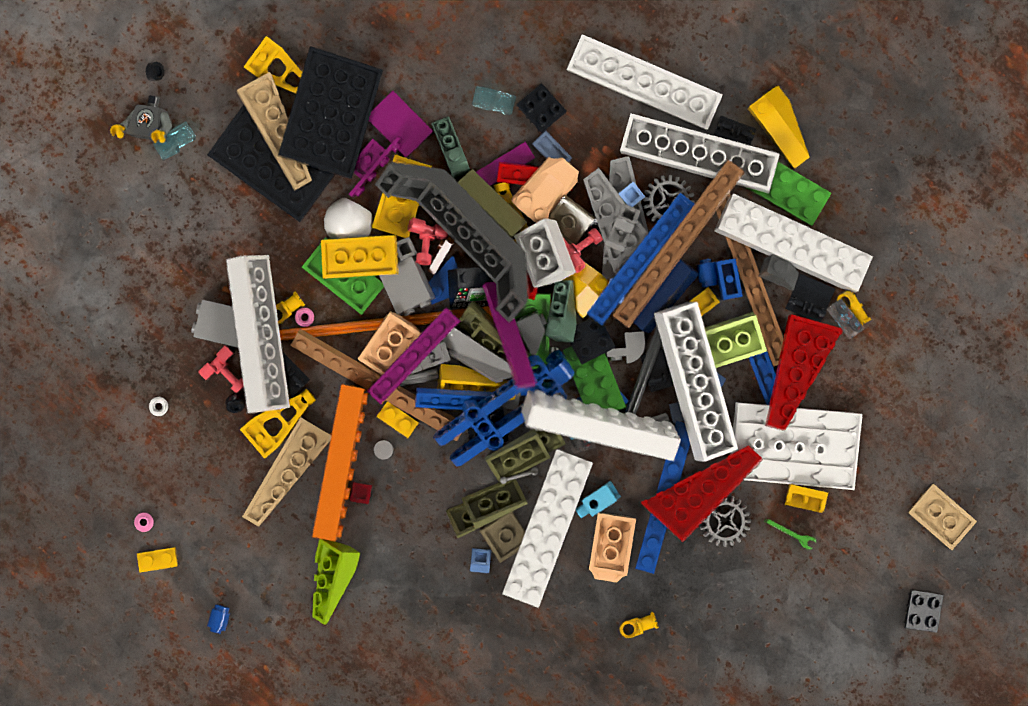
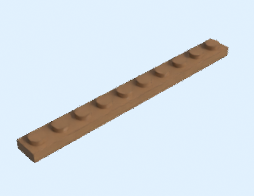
[612,160,745,327]
[707,186,784,367]
[291,329,462,441]

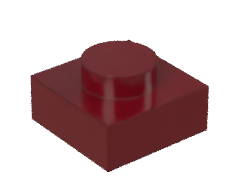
[350,482,372,504]

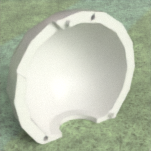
[324,198,373,239]

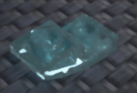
[472,86,516,115]
[154,122,196,160]

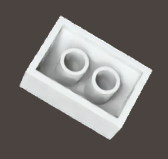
[514,218,576,288]

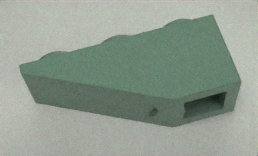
[431,116,470,179]
[545,280,577,342]

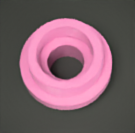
[295,308,314,327]
[134,513,154,532]

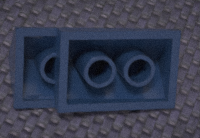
[634,259,699,333]

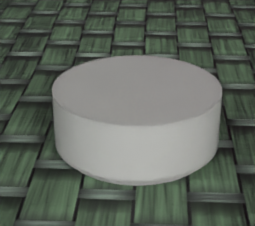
[374,440,394,460]

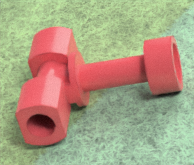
[408,217,448,266]
[563,228,603,273]
[198,345,244,394]

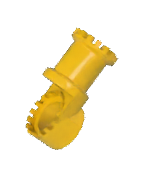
[276,291,305,324]
[837,291,871,325]
[619,612,659,638]

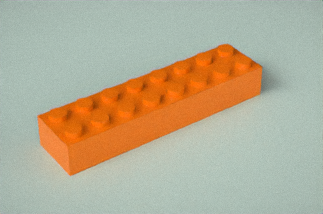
[312,384,369,541]

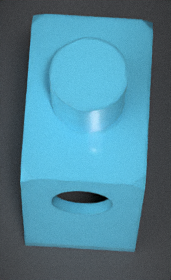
[576,480,621,518]

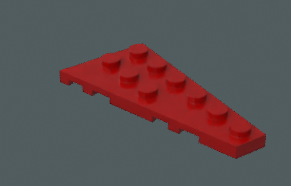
[765,314,844,431]
[641,446,763,542]

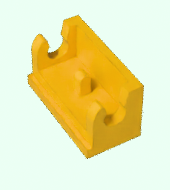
[784,484,828,513]

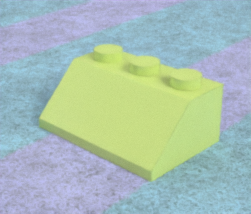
[705,312,767,368]

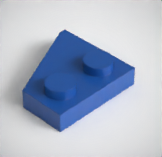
[429,257,458,305]

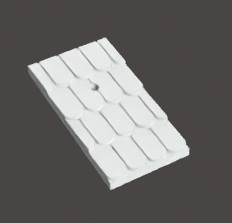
[730,402,862,490]

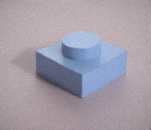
[618,182,645,207]

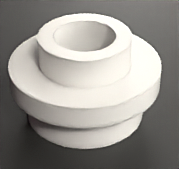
[149,397,168,416]

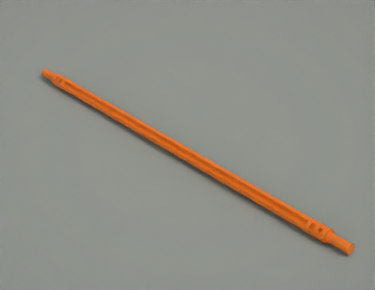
[279,299,552,341]

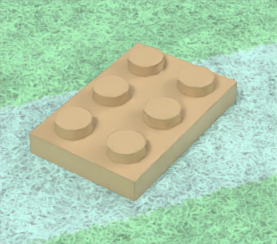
[907,484,977,550]

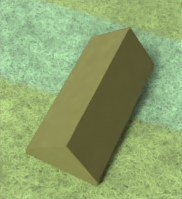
[458,169,527,238]
[458,300,530,362]
[485,428,566,482]
[446,479,527,538]

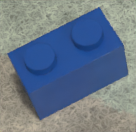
[715,258,743,301]

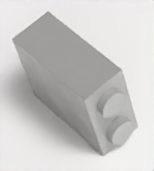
[379,256,435,316]
[191,300,238,347]

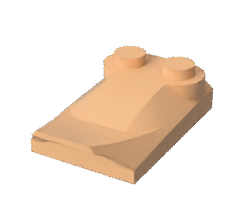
[511,157,579,223]
[358,311,422,375]
[589,512,636,582]

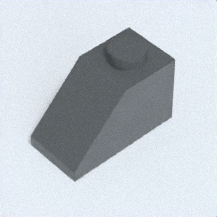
[759,255,799,291]
[516,310,547,355]

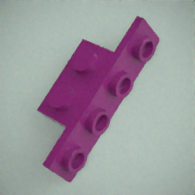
[349,136,403,198]

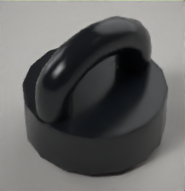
[146,62,164,81]
[225,393,245,413]

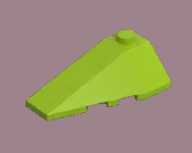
[312,539,360,624]

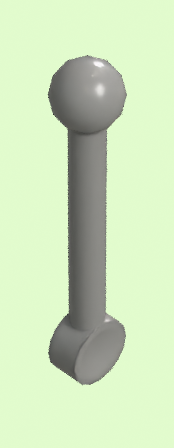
[500,467,539,484]

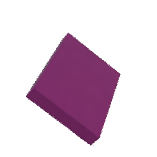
[369,91,433,158]

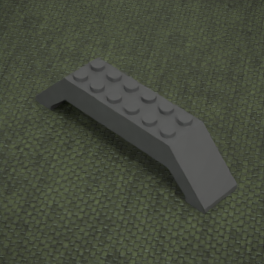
[375,162,528,323]

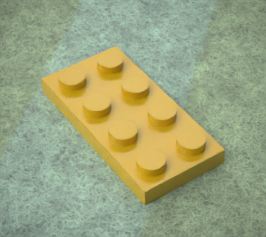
[372,155,432,238]
[321,235,398,279]

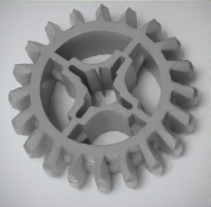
[643,175,695,223]
[700,496,751,547]

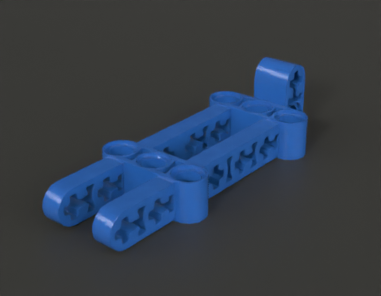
[433,350,574,467]

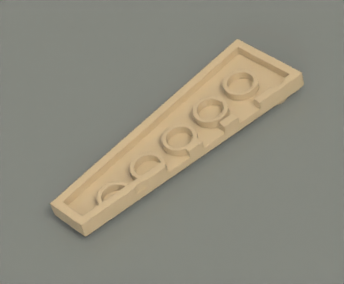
[236,72,312,191]
[242,417,332,527]

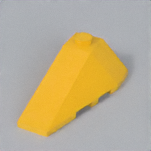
[748,85,810,169]
[563,263,609,318]
[437,364,516,401]

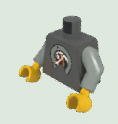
[110,95,172,143]

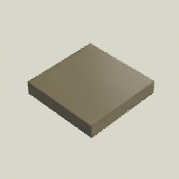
[548,195,595,245]
[480,511,525,563]

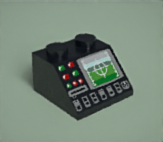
[447,268,493,309]

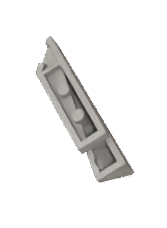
[441,328,513,383]

